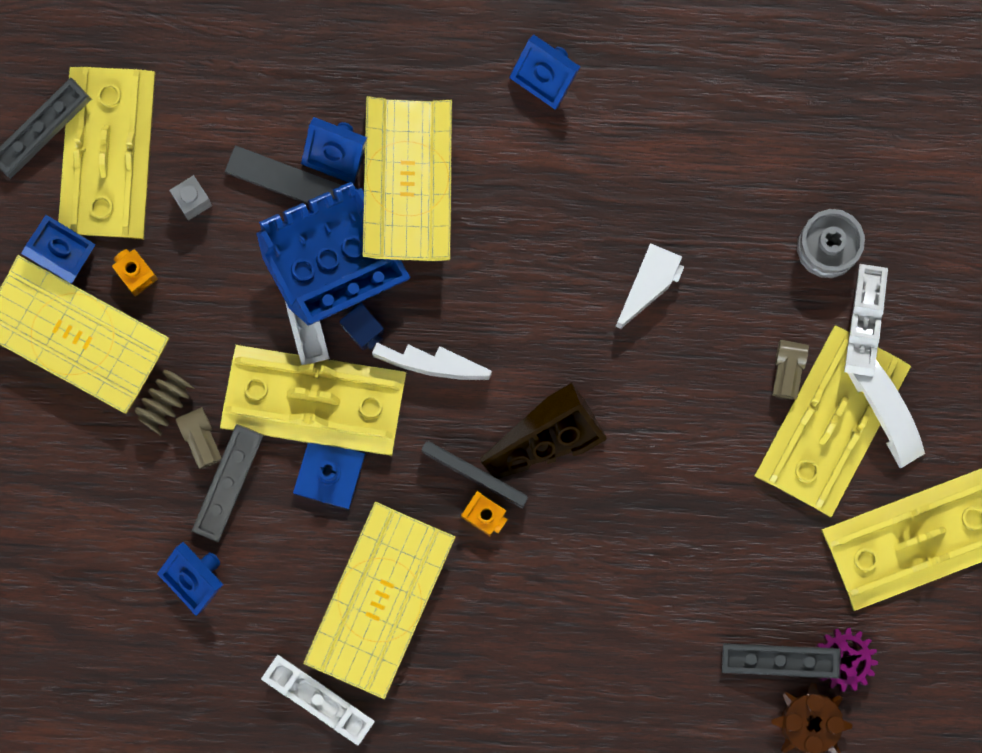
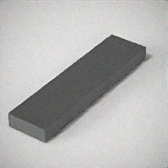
[0,77,92,179]
[225,145,342,204]
[192,424,264,542]
[421,441,528,509]
[722,643,841,679]

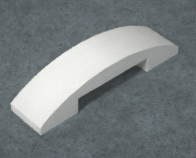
[844,361,925,468]
[261,655,375,746]

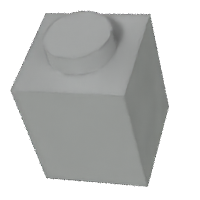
[169,175,212,221]

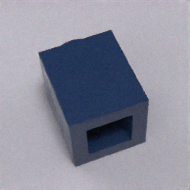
[339,303,385,351]

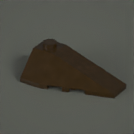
[480,383,607,479]

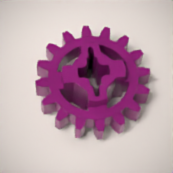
[816,628,878,692]

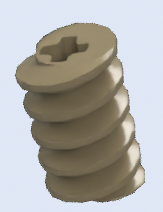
[134,370,195,436]

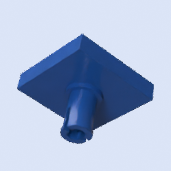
[509,34,580,110]
[301,117,367,184]
[21,215,96,284]
[293,443,366,510]
[157,542,223,616]

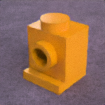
[112,249,158,297]
[461,491,508,536]

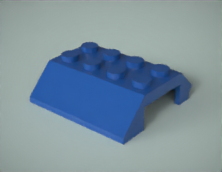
[256,182,410,326]

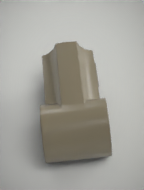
[772,339,809,400]
[176,407,222,469]

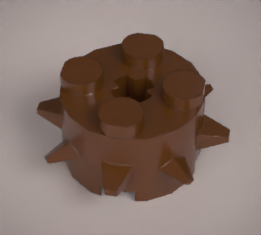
[771,683,852,753]

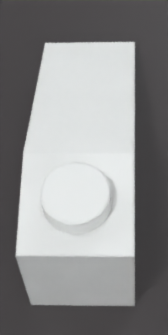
[616,243,684,329]

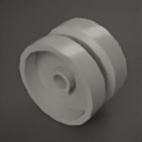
[797,209,865,278]

